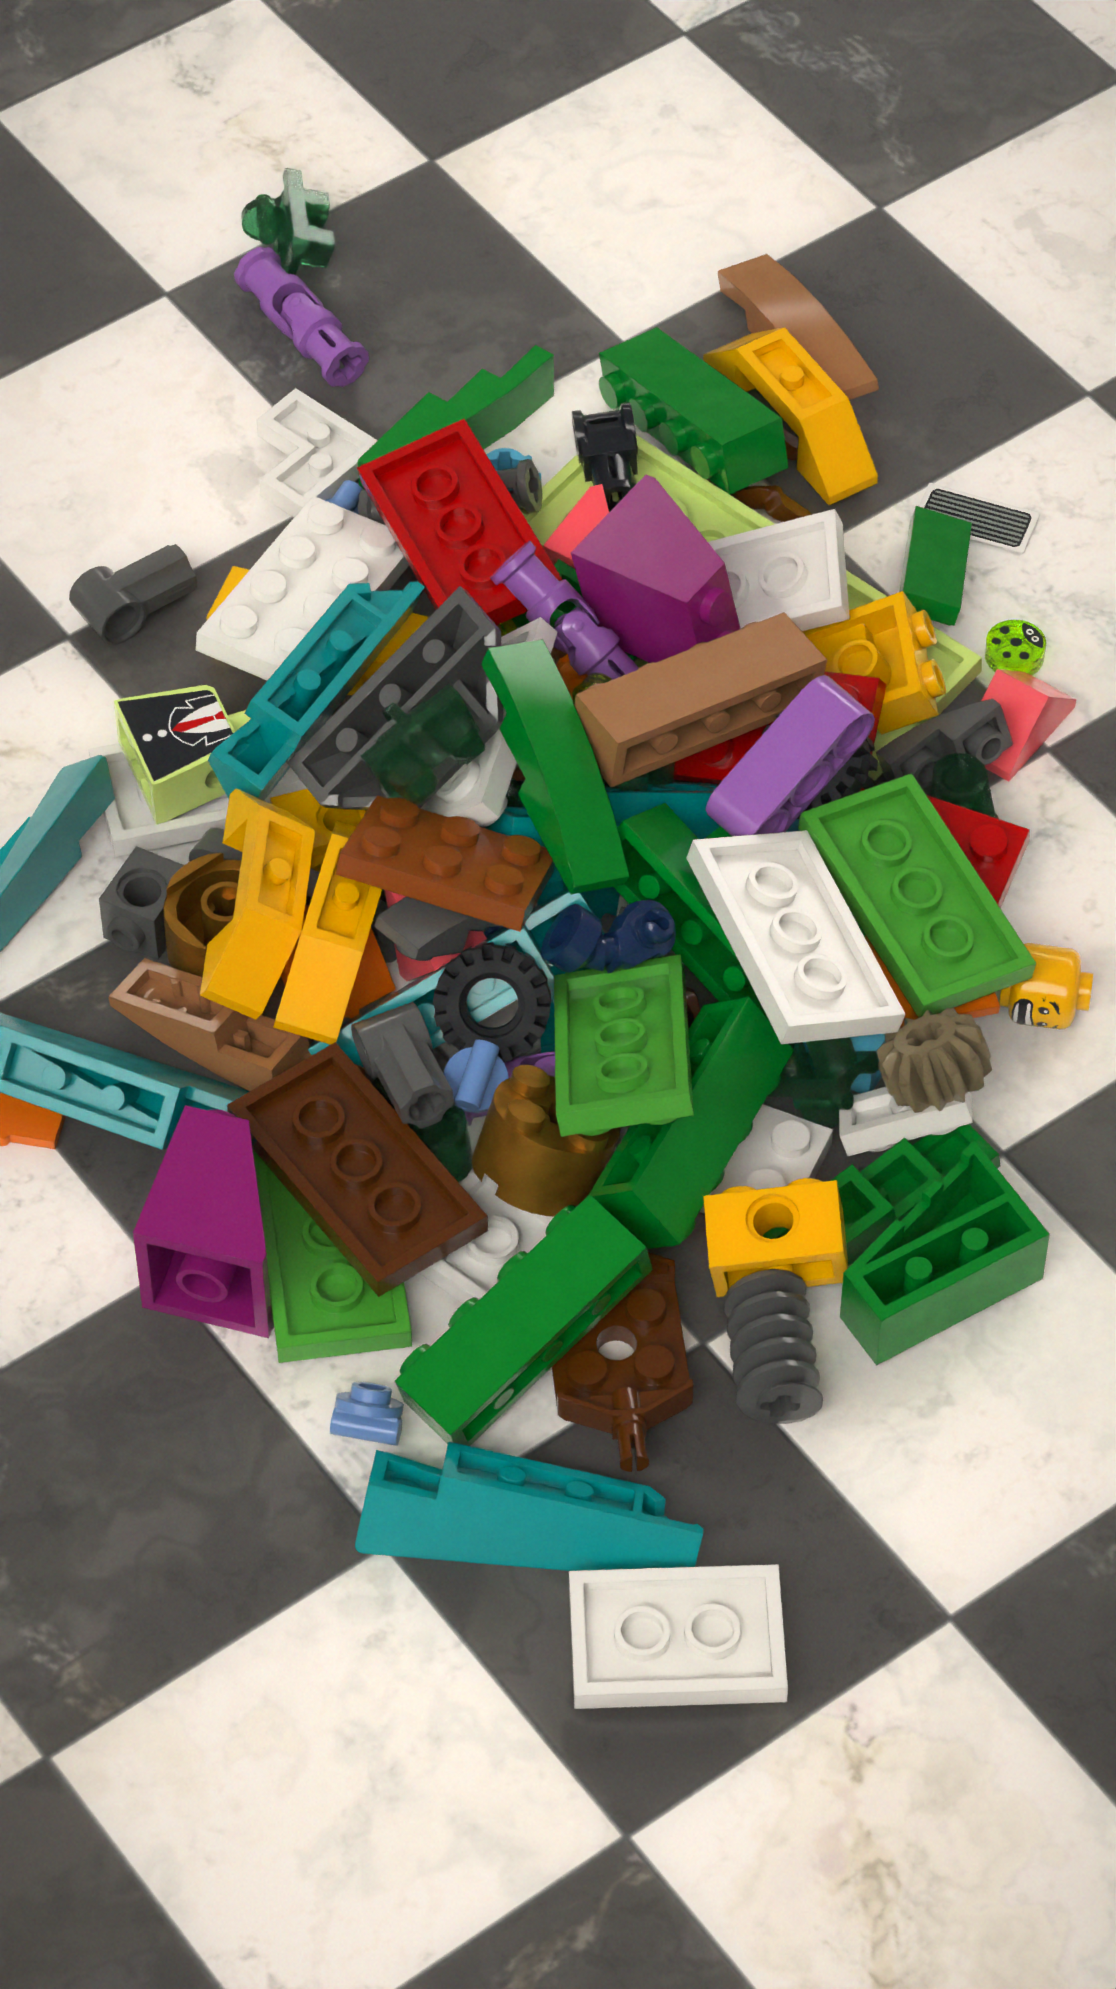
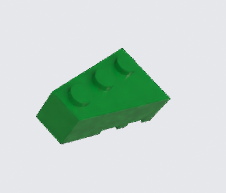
[840,1140,1050,1366]

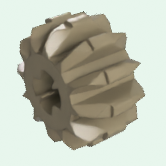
[876,1008,992,1113]

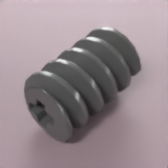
[724,1269,823,1424]

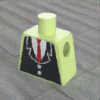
[114,685,251,825]

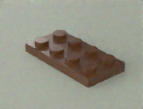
[227,1042,488,1297]

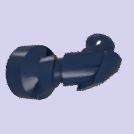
[541,899,676,973]

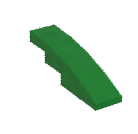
[357,345,554,489]
[481,639,630,895]
[762,1124,1000,1266]

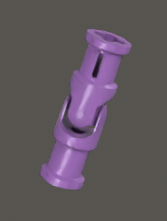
[234,247,369,387]
[490,541,639,681]

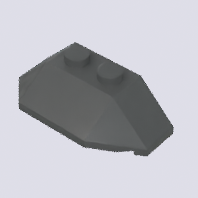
[287,586,504,810]

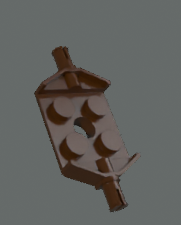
[551,1252,694,1472]

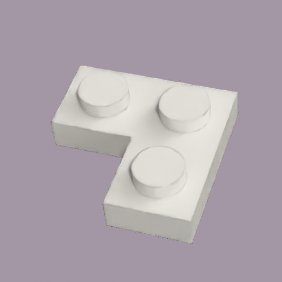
[256,388,378,517]
[839,1087,973,1156]

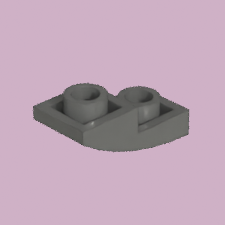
[876,699,1013,790]
[374,897,499,961]

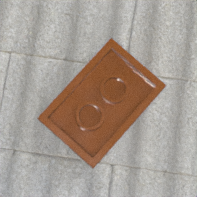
[336,795,555,932]

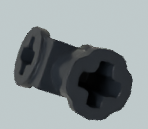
[571,402,638,512]

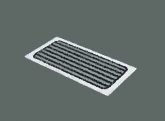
[919,483,1040,554]

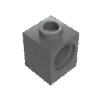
[99,846,184,960]

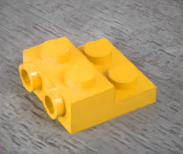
[802,591,946,735]

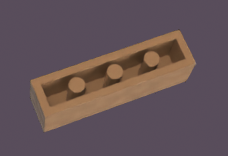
[574,612,827,788]

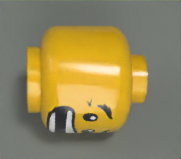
[999,943,1093,1030]

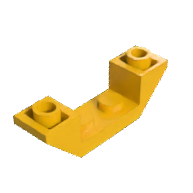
[703,327,878,505]
[200,788,315,1020]
[273,820,382,1045]

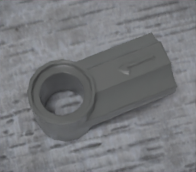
[69,544,197,645]
[351,1002,455,1129]

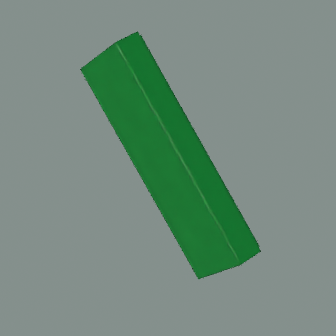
[899,506,972,626]

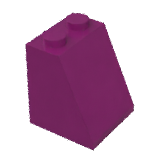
[571,475,741,663]
[133,1105,273,1338]

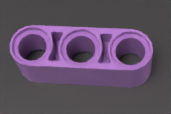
[706,675,875,836]

